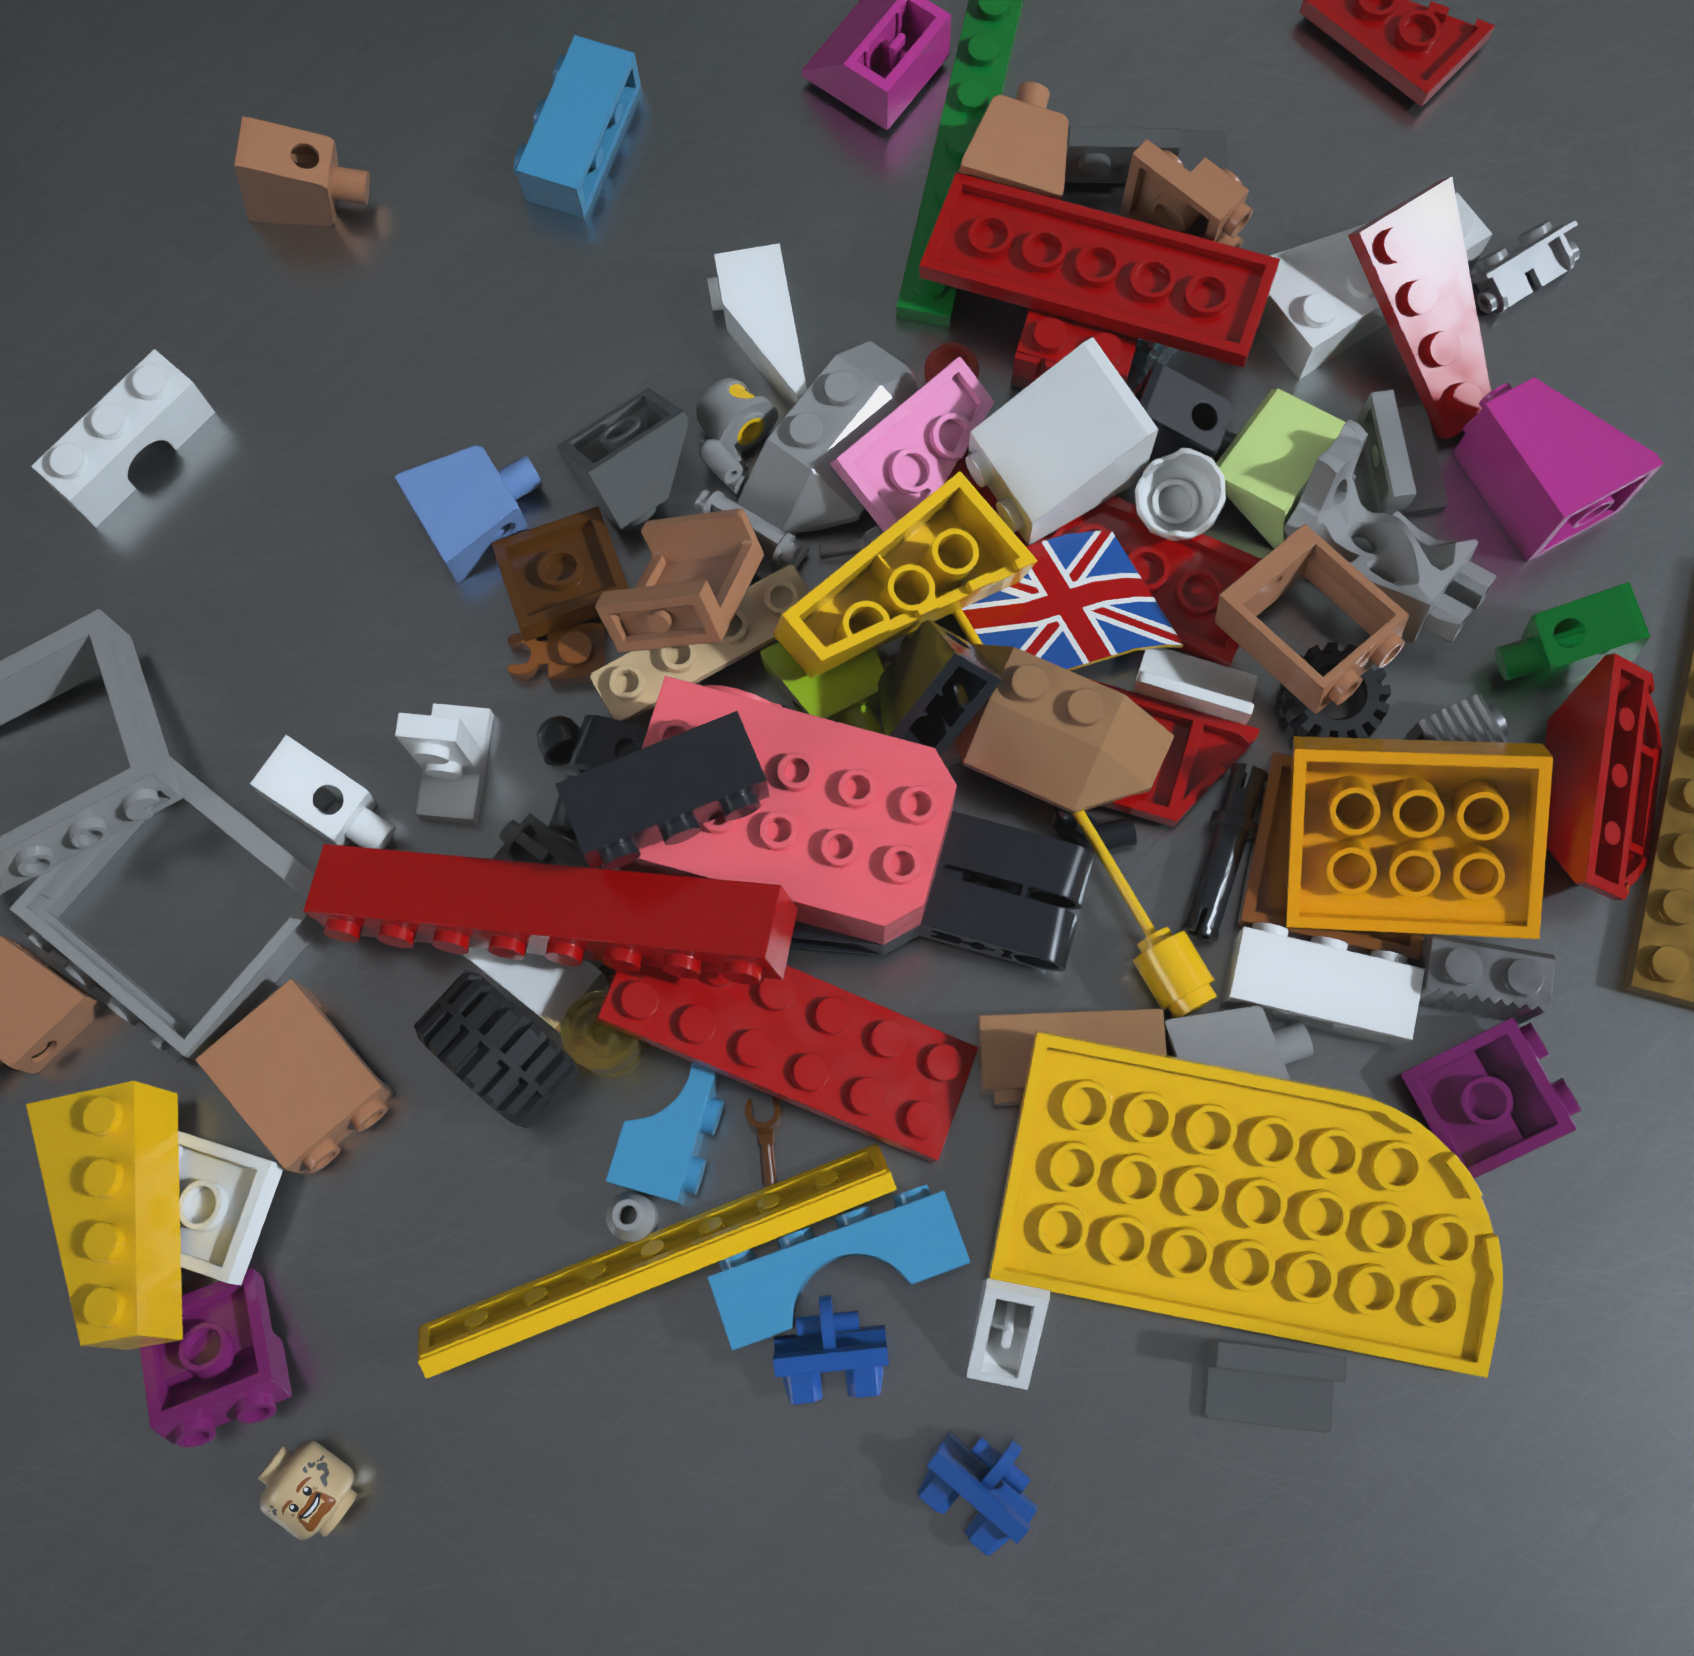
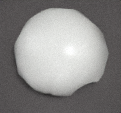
[1135,448,1226,541]

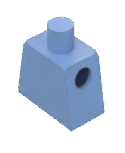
[394,445,543,584]

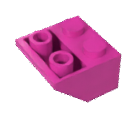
[802,0,951,130]

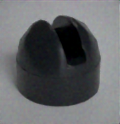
[537,715,580,766]

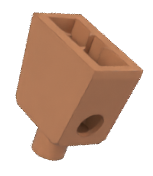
[958,81,1069,200]
[234,116,370,227]
[0,934,107,1074]

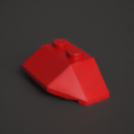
[1544,653,1662,901]

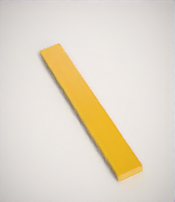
[418,1144,897,1379]

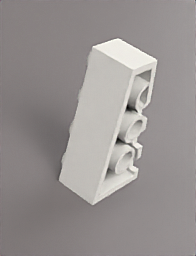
[1258,193,1492,380]

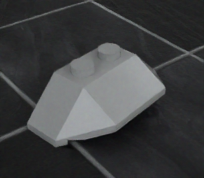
[737,341,918,536]

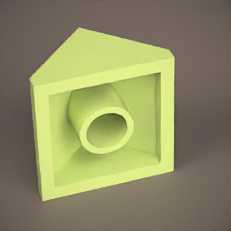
[1216,388,1346,549]

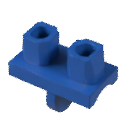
[773,1295,889,1405]
[917,1431,1038,1556]

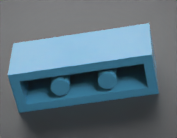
[513,35,641,219]

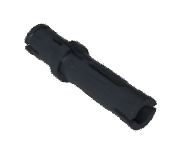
[1180,763,1268,941]

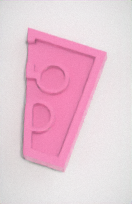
[830,356,995,532]

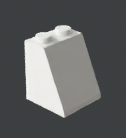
[965,337,1158,546]

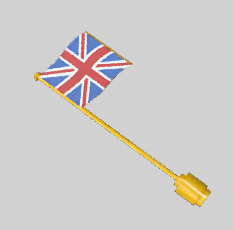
[952,531,1218,1018]

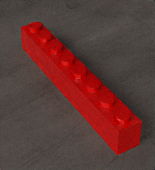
[303,844,798,985]

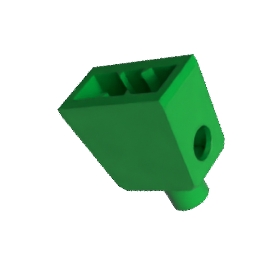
[1495,582,1651,690]

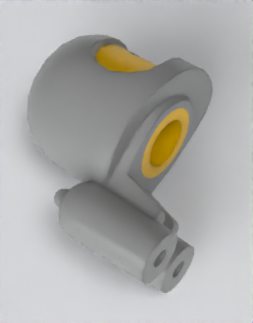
[696,378,778,495]

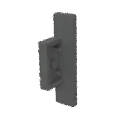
[1065,126,1227,183]

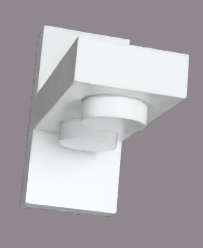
[395,703,494,825]

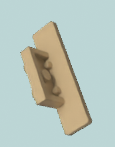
[590,565,810,722]

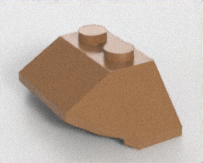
[953,643,1174,814]

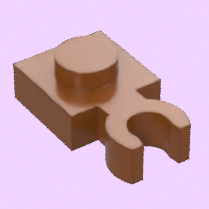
[508,622,608,686]

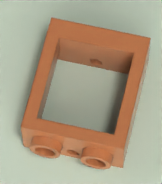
[1215,524,1409,715]

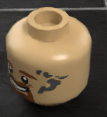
[257,1440,358,1540]

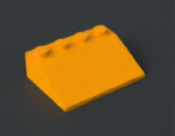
[1286,736,1553,939]

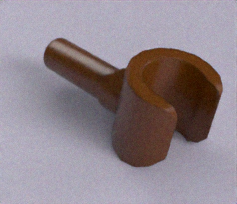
[744,1097,783,1186]

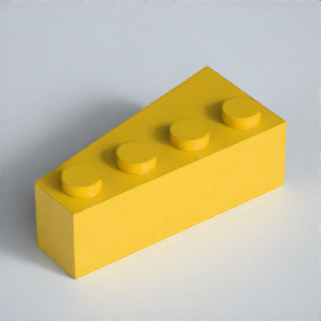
[773,471,1037,678]
[26,1081,183,1350]

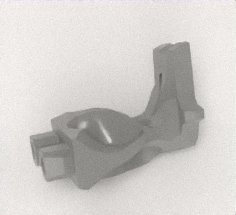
[1283,419,1496,643]

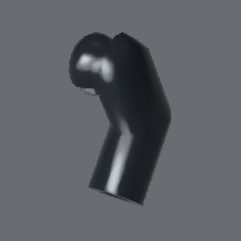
[1051,806,1137,854]

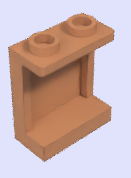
[595,508,764,652]
[195,979,395,1174]

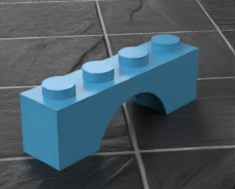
[606,1062,724,1206]
[708,1185,971,1350]

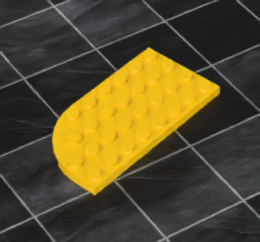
[988,1030,1503,1378]

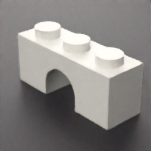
[31,349,215,528]

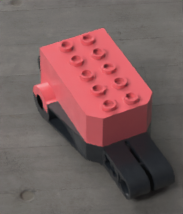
[548,676,1095,972]

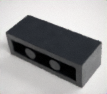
[555,711,770,870]

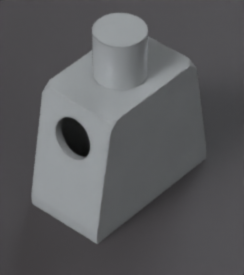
[1164,1006,1314,1079]

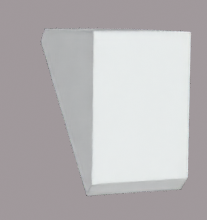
[966,1278,1050,1390]

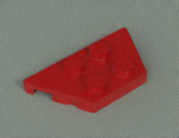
[1090,679,1260,827]

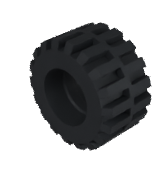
[414,970,580,1129]

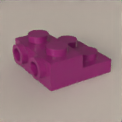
[1400,1017,1582,1179]
[140,1268,292,1447]

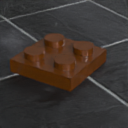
[491,506,629,642]

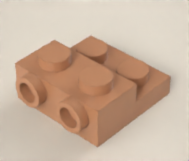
[1119,139,1253,248]

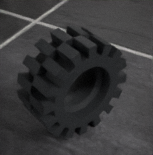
[1276,642,1391,739]

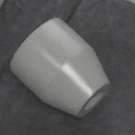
[606,1191,659,1242]

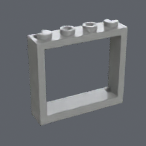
[0,609,183,896]
[9,757,323,1062]

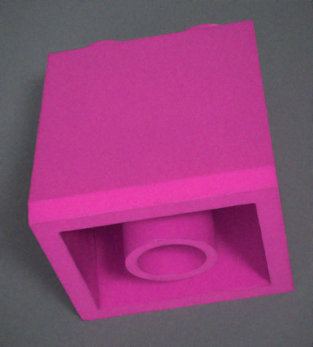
[1452,377,1664,562]

